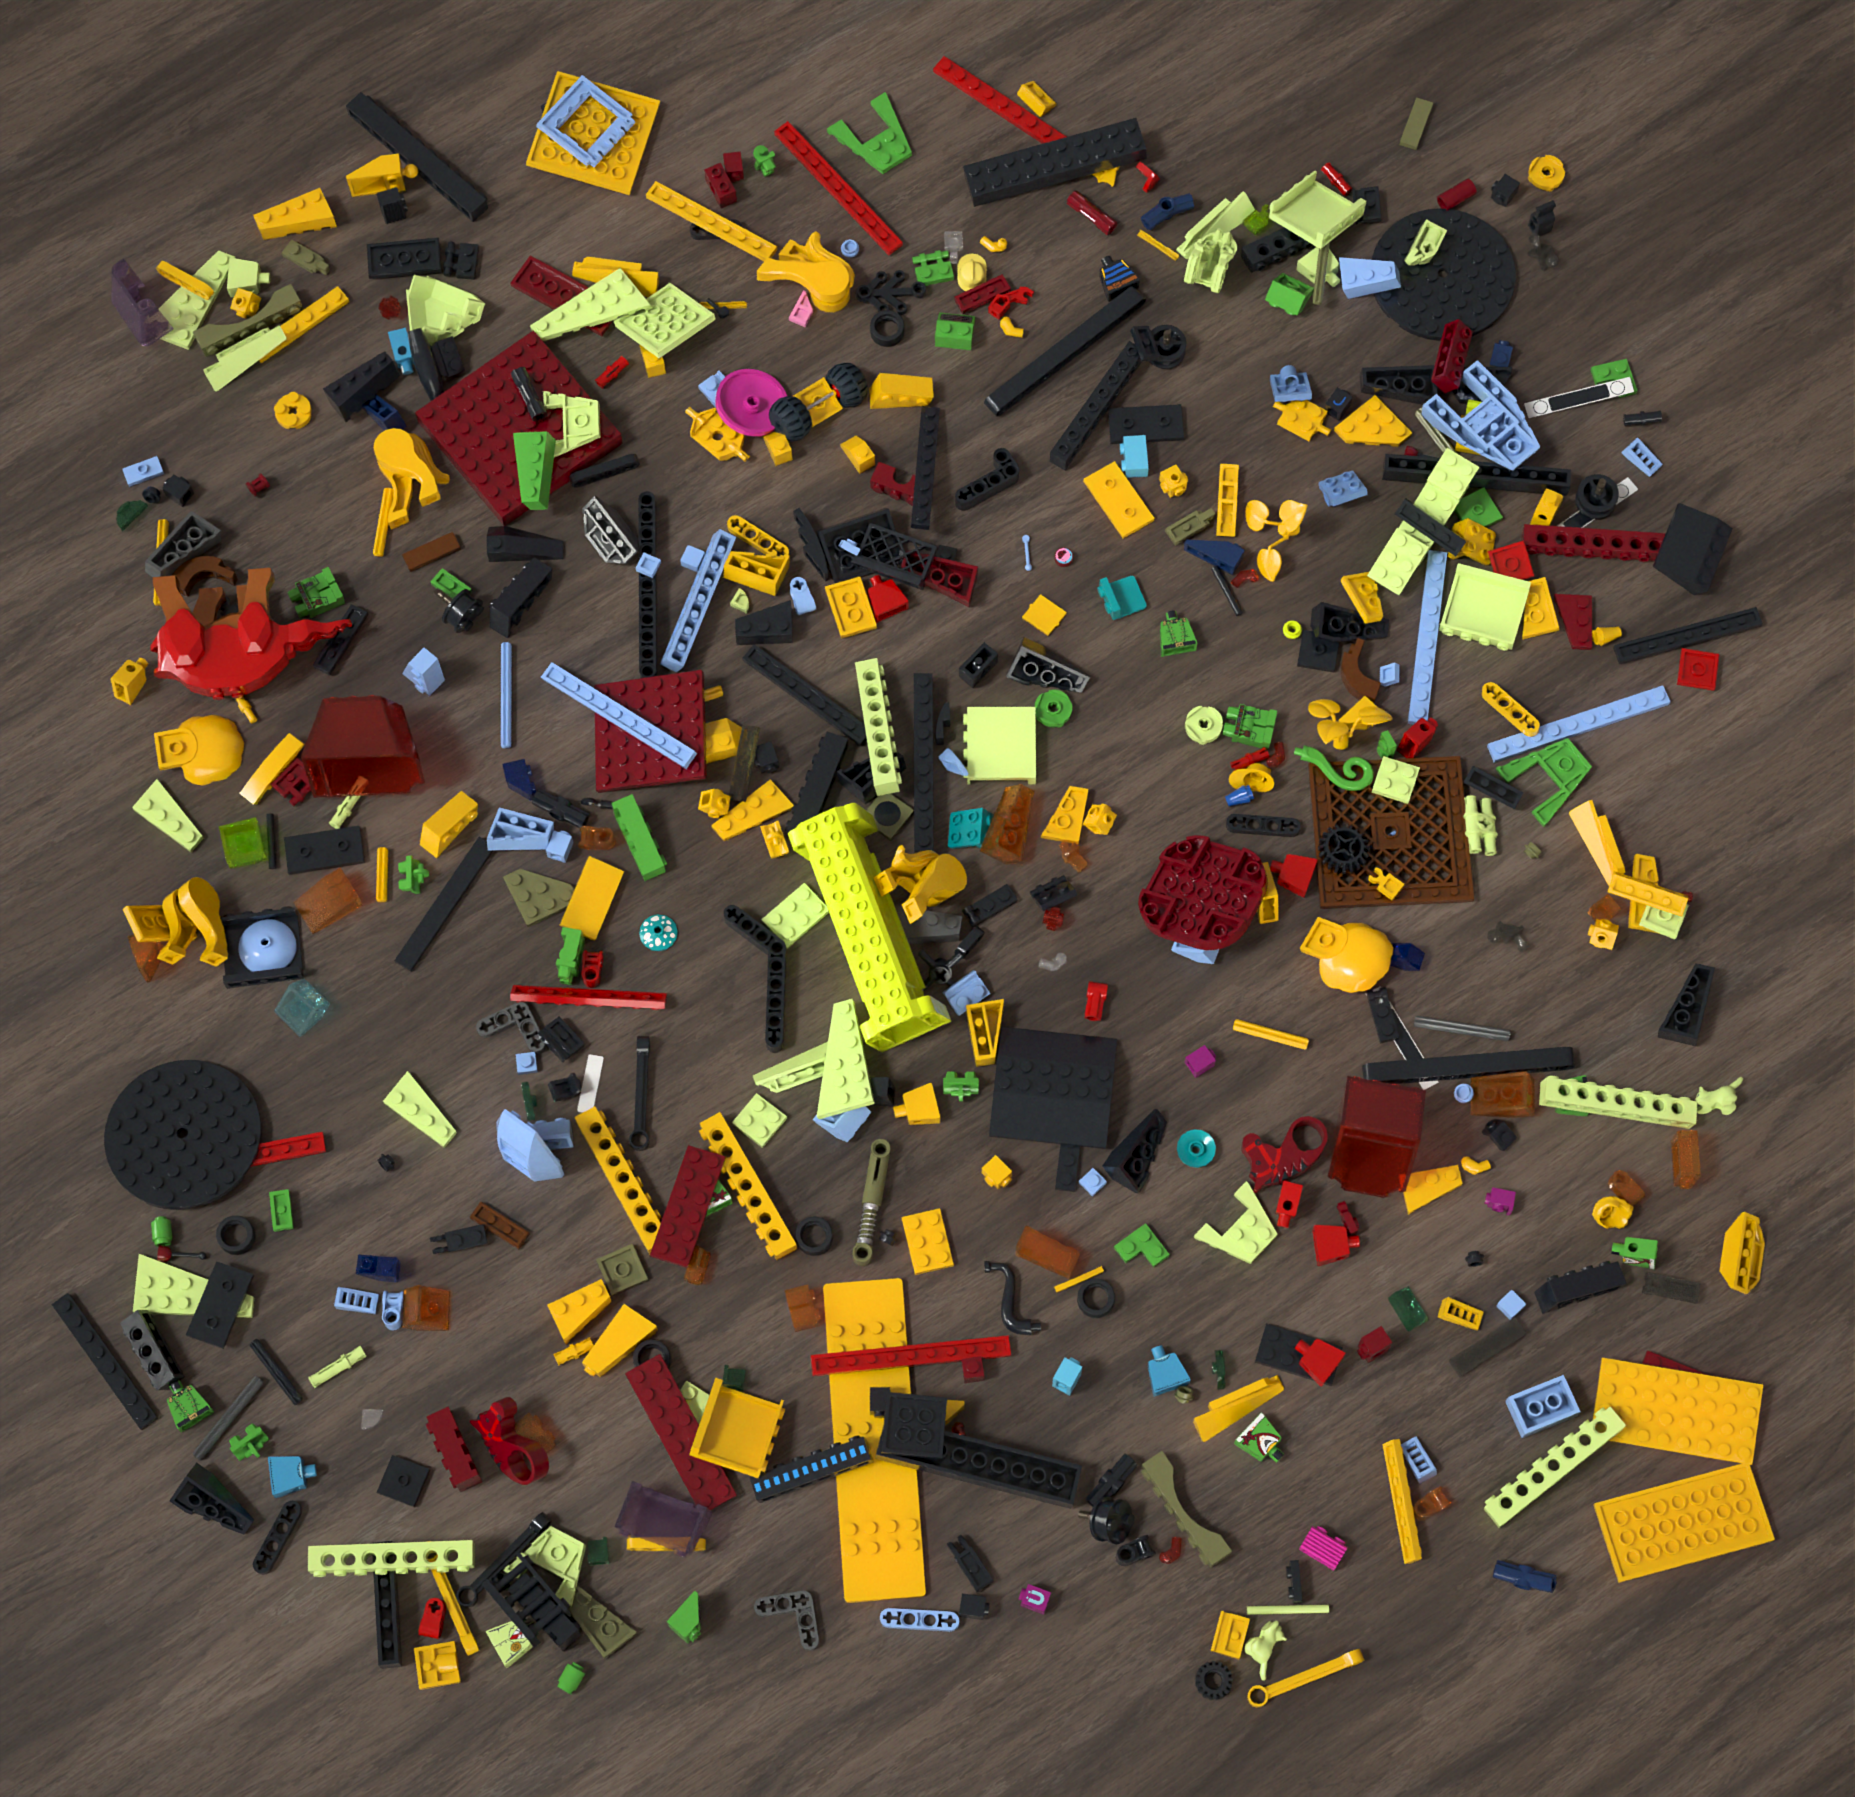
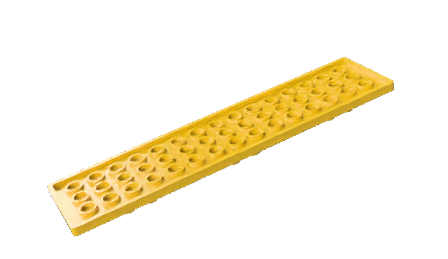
[823,1278,926,1603]

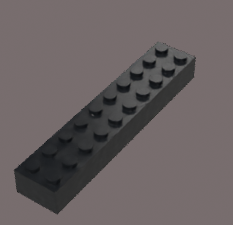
[963,118,1147,207]
[875,1424,1082,1509]

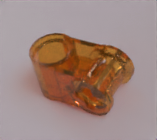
[578,826,616,850]
[1608,1170,1645,1207]
[1413,1486,1452,1521]

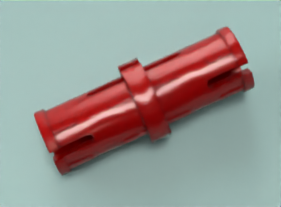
[1321,162,1353,196]
[595,356,629,389]
[1230,747,1270,771]

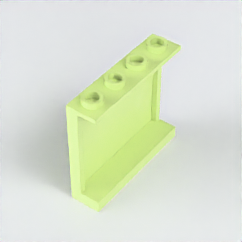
[1269,171,1367,249]
[1439,563,1531,651]
[963,707,1036,784]

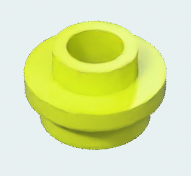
[1283,621,1302,639]

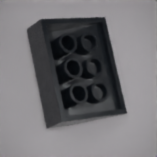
[1653,503,1733,595]
[816,508,903,583]

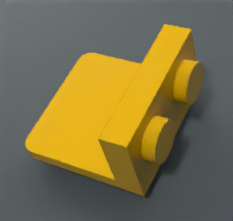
[1447,518,1496,566]

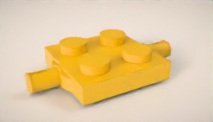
[1273,400,1331,441]

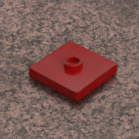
[1488,540,1534,580]
[1677,648,1719,691]

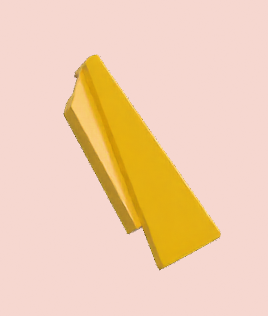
[1569,800,1625,886]
[1193,1375,1284,1442]

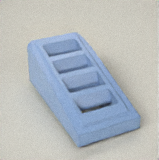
[1621,438,1663,477]
[938,748,969,776]
[334,1287,379,1314]
[1401,1437,1437,1483]

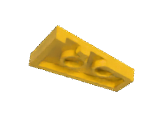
[1341,572,1383,623]
[1522,577,1559,639]
[1041,786,1088,844]
[1400,1165,1462,1214]

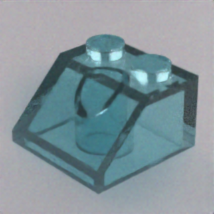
[274,978,330,1037]

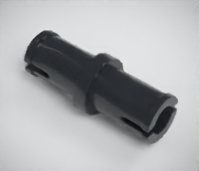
[1623,410,1662,426]

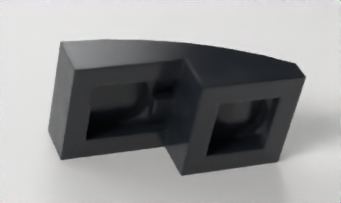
[936,702,950,745]

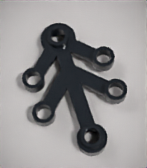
[855,270,926,315]

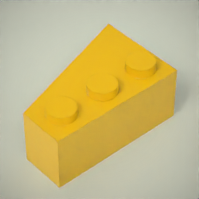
[869,373,934,409]
[420,791,478,858]
[966,999,1004,1067]
[547,1279,612,1345]

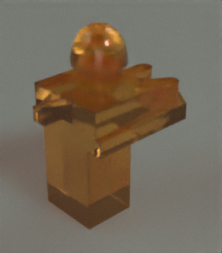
[1060,842,1087,873]

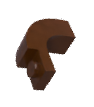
[172,556,238,597]
[1341,638,1381,703]

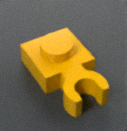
[1368,868,1404,900]

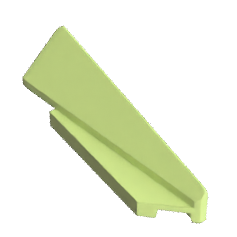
[1176,191,1256,259]
[203,325,286,391]
[753,1042,828,1093]

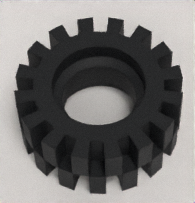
[1195,1661,1233,1700]

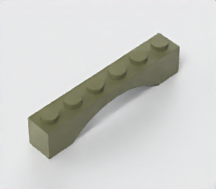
[193,284,303,357]
[1141,1451,1232,1568]

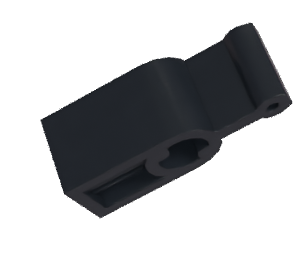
[1528,200,1556,238]

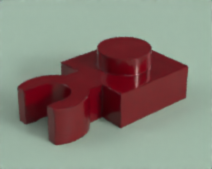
[1336,1201,1359,1236]

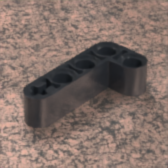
[955,448,1019,511]

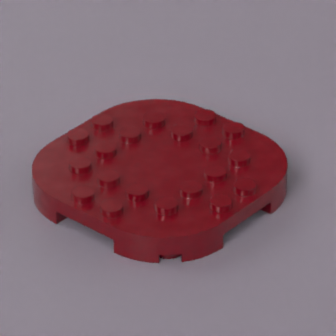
[1138,835,1268,950]

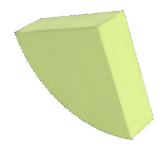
[730,588,749,614]

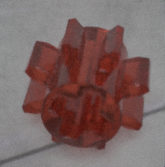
[378,296,401,320]
[1042,907,1064,931]

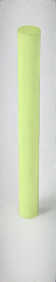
[1247,1605,1329,1615]

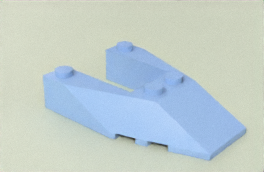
[1421,360,1540,471]

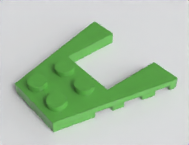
[827,92,912,174]
[1496,738,1592,827]

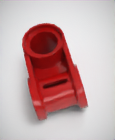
[582,950,604,988]
[419,1598,447,1639]

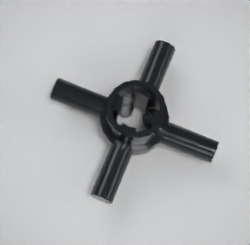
[918,949,964,992]

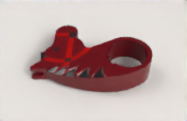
[1241,1116,1328,1193]
[470,1397,549,1485]

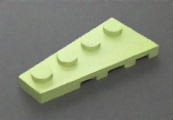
[132,779,204,853]
[383,1071,457,1148]

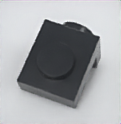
[548,1073,581,1102]
[1482,1119,1517,1151]

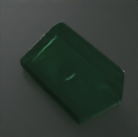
[1388,1286,1429,1332]

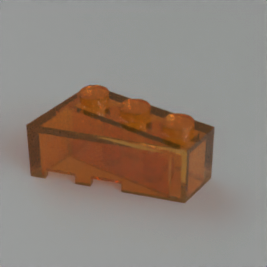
[1016,1225,1080,1280]

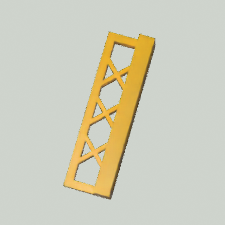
[1608,871,1688,917]

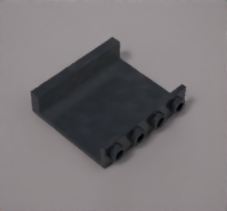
[220,906,304,989]

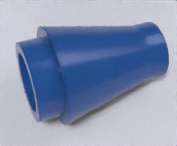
[1225,785,1254,807]

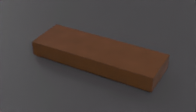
[402,532,461,572]
[470,1202,530,1250]

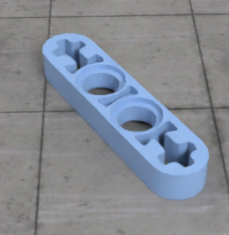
[880,1608,959,1632]

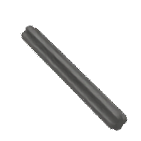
[1414,1016,1510,1041]
[193,1376,264,1460]

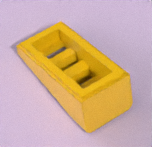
[1438,1297,1484,1331]

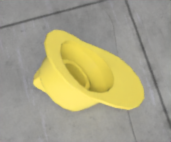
[957,254,987,291]

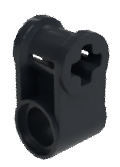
[1115,1535,1156,1567]

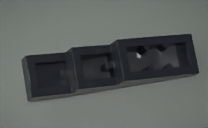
[793,508,829,582]

